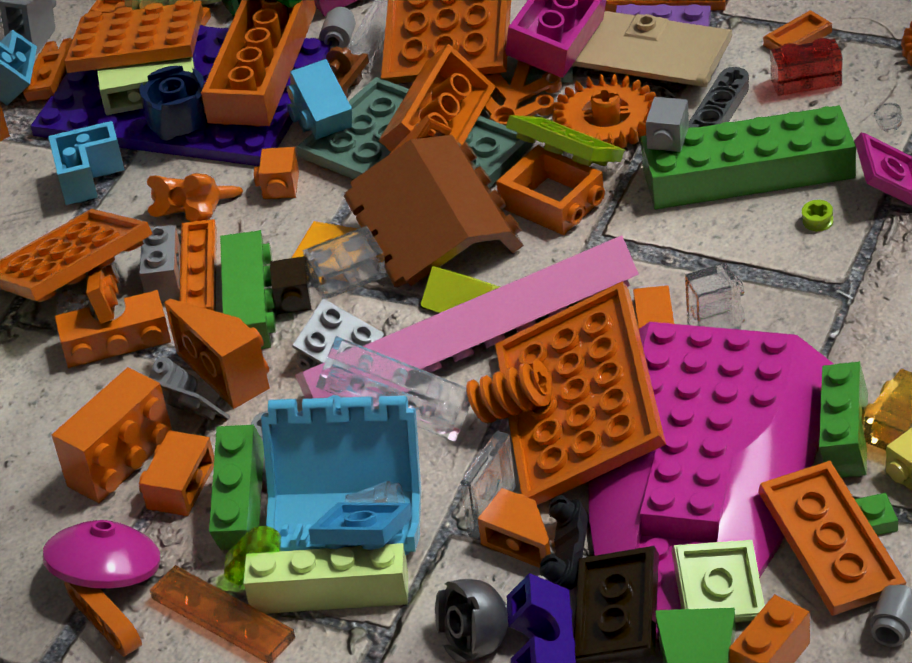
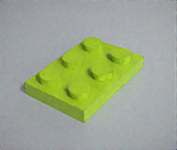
[506,115,625,166]

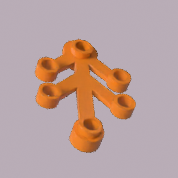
[483,59,562,126]

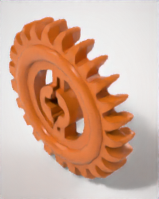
[552,74,656,148]

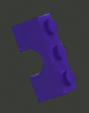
[506,573,576,663]

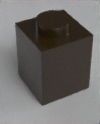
[270,256,312,315]

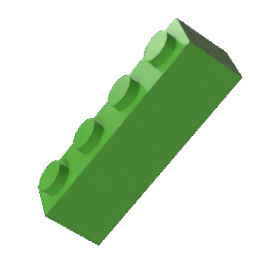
[220,230,276,349]

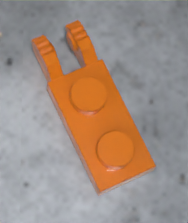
[23,38,73,102]

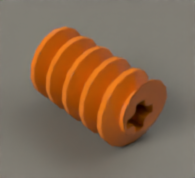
[466,359,552,424]

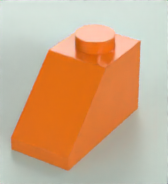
[478,488,551,568]

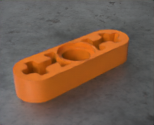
[64,582,142,657]

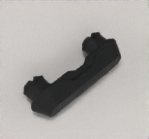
[539,495,588,590]

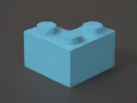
[0,30,37,105]
[287,59,352,140]
[48,121,125,205]

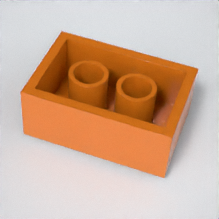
[51,367,172,504]

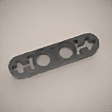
[689,67,749,128]

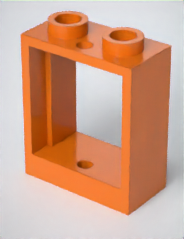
[496,145,605,235]

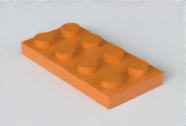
[758,461,907,616]

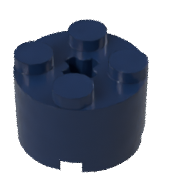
[139,66,209,141]

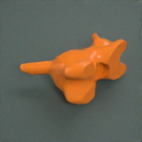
[147,173,243,222]

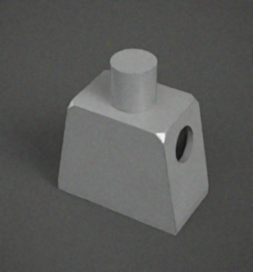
[0,0,56,55]

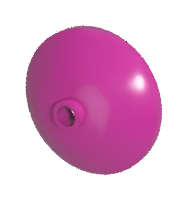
[43,520,160,588]

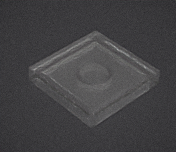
[460,431,516,540]

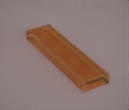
[150,565,295,663]

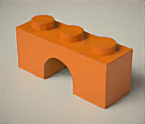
[55,290,171,368]

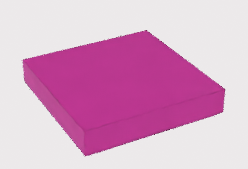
[854,132,912,206]

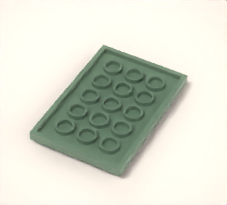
[297,77,533,188]

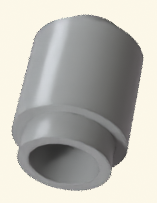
[319,7,356,48]
[870,585,912,647]

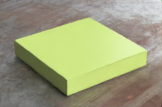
[671,540,765,622]

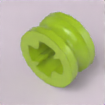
[802,200,834,232]

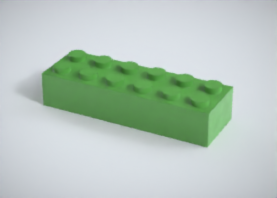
[641,105,856,210]

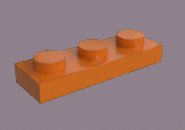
[86,264,120,324]

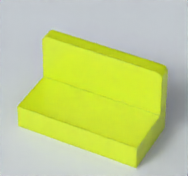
[421,266,501,313]

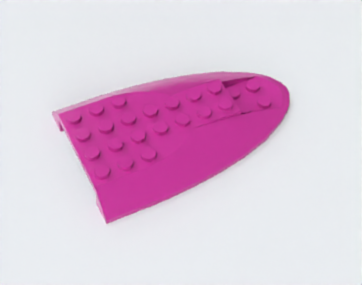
[589,322,834,639]

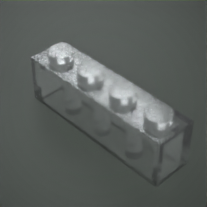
[316,336,470,442]

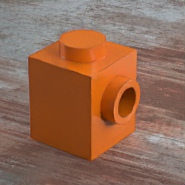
[254,147,299,199]

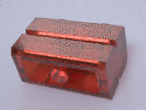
[770,38,843,96]

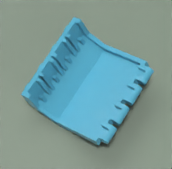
[259,395,421,555]

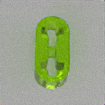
[224,526,281,585]

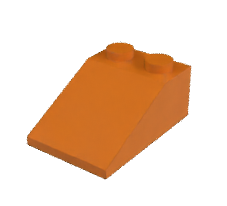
[164,299,270,409]

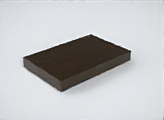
[574,546,659,663]

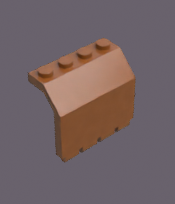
[344,135,524,288]

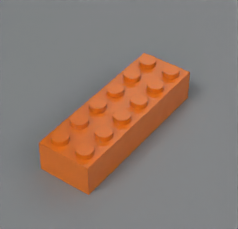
[201,0,316,127]

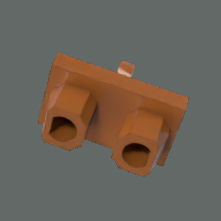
[326,47,369,98]

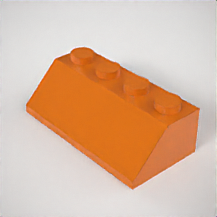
[379,43,496,152]

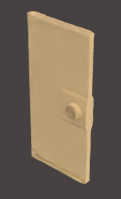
[572,11,732,87]

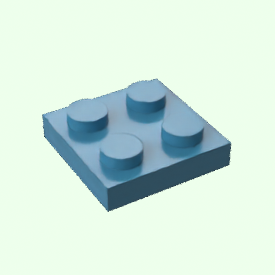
[309,502,412,550]

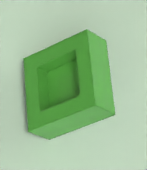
[855,493,898,536]

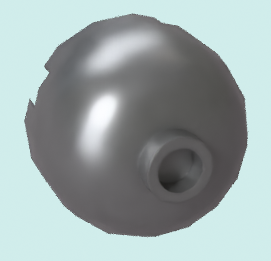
[434,579,508,662]

